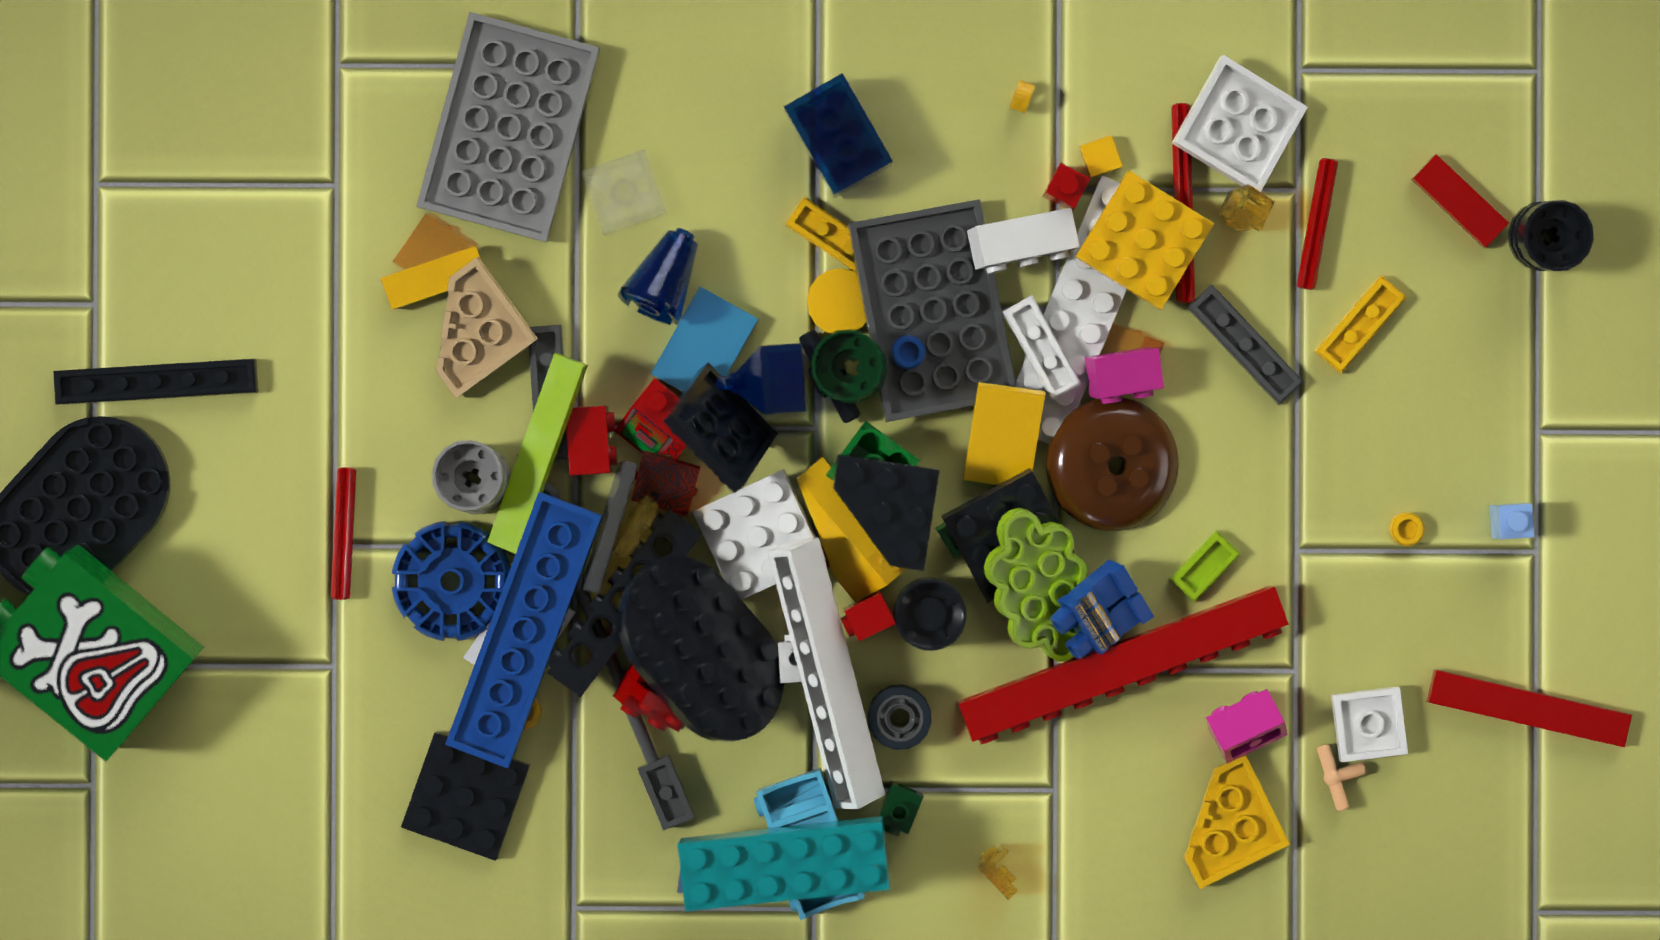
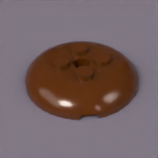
[1046,398,1179,531]

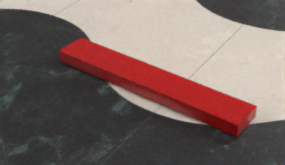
[1426,669,1632,748]

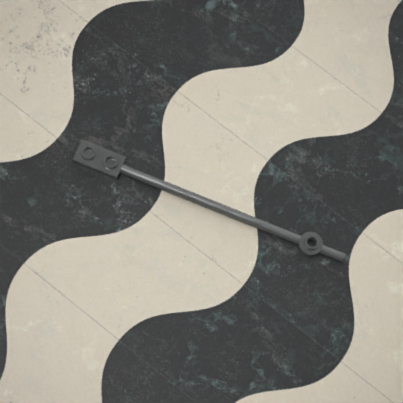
[517,454,695,831]

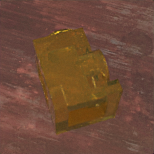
[1218,184,1275,232]

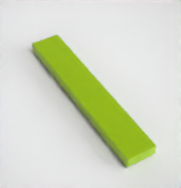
[487,353,588,554]

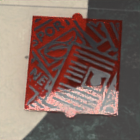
[631,450,701,516]

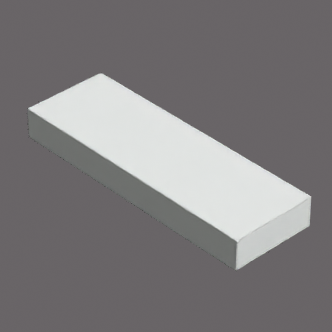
[1002,295,1082,400]

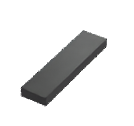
[1186,284,1304,405]
[529,325,568,460]
[580,461,638,593]

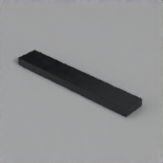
[53,359,258,405]

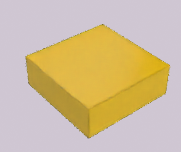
[1079,135,1123,178]

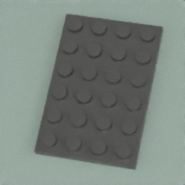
[847,199,1016,422]

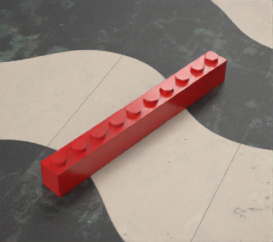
[957,585,1289,744]

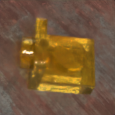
[978,844,1018,900]

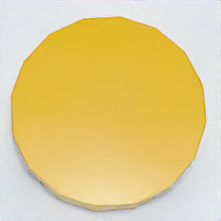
[807,268,866,334]

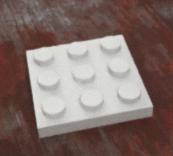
[1172,55,1308,195]
[693,469,826,600]

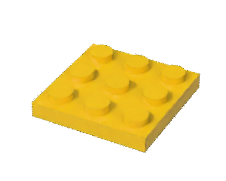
[1074,170,1215,310]

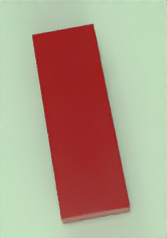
[1411,154,1509,248]

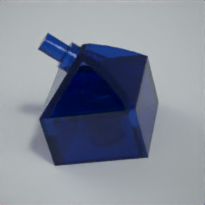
[716,343,806,415]

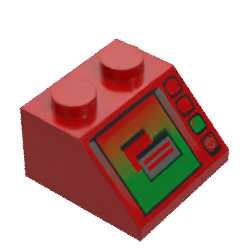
[616,378,688,473]

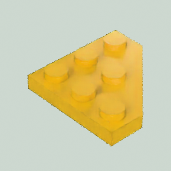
[1184,755,1290,889]

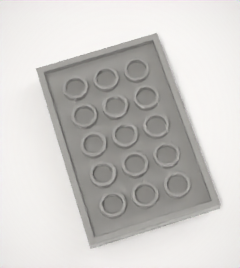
[416,12,600,243]

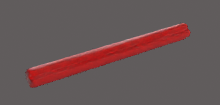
[1171,103,1195,303]

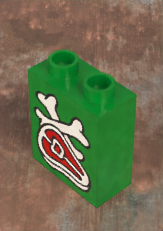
[0,544,204,762]

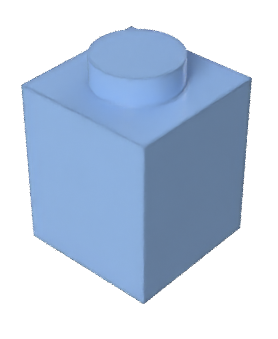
[1489,503,1534,539]

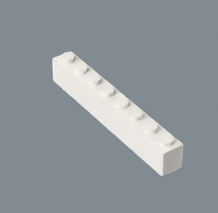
[768,538,885,809]

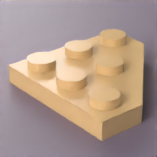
[436,257,538,398]

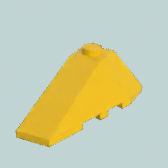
[796,457,907,602]

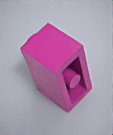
[1085,347,1164,404]
[1206,689,1288,763]

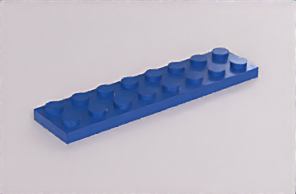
[445,492,603,768]

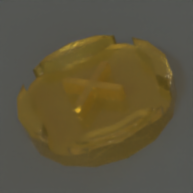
[612,496,658,558]

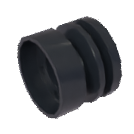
[1508,200,1594,271]

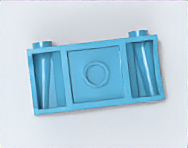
[754,768,865,920]

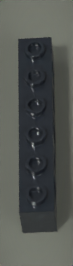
[546,510,702,697]

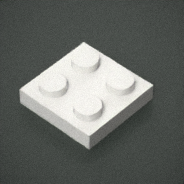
[1331,686,1408,762]

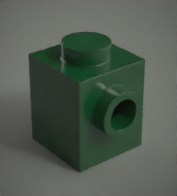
[877,781,924,836]

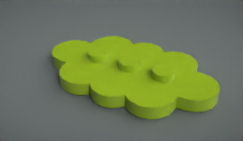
[984,508,1087,662]

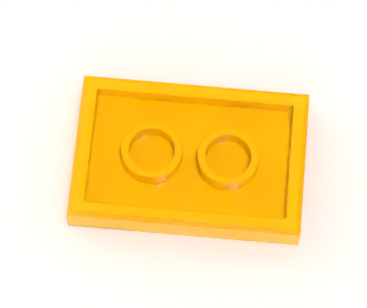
[963,382,1045,485]

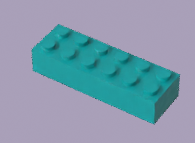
[677,816,890,912]

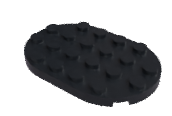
[0,416,170,595]
[618,556,784,742]

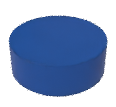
[890,335,925,370]

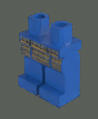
[1050,560,1154,659]

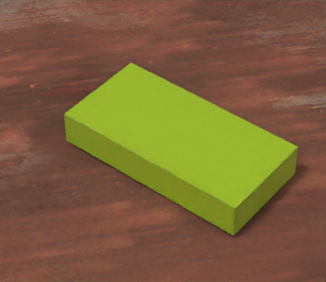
[1169,531,1240,602]

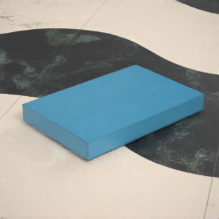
[651,286,759,392]

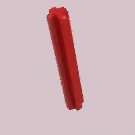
[1297,158,1338,290]
[331,467,356,600]

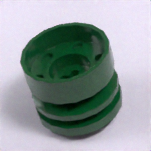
[811,329,888,404]

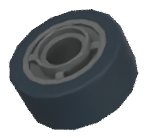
[868,685,932,750]

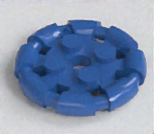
[391,521,511,641]

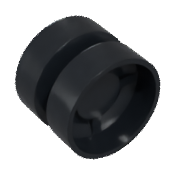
[893,577,966,651]

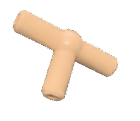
[1317,744,1366,811]

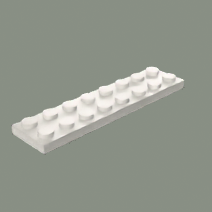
[1015,176,1126,444]

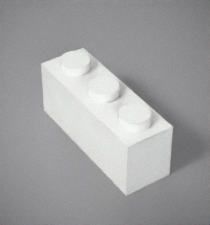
[967,208,1080,274]

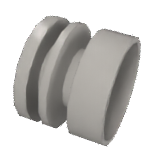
[432,440,510,514]

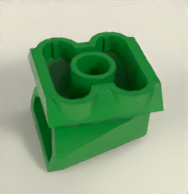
[826,420,920,481]

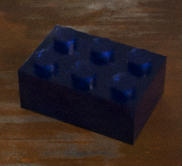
[784,73,893,198]

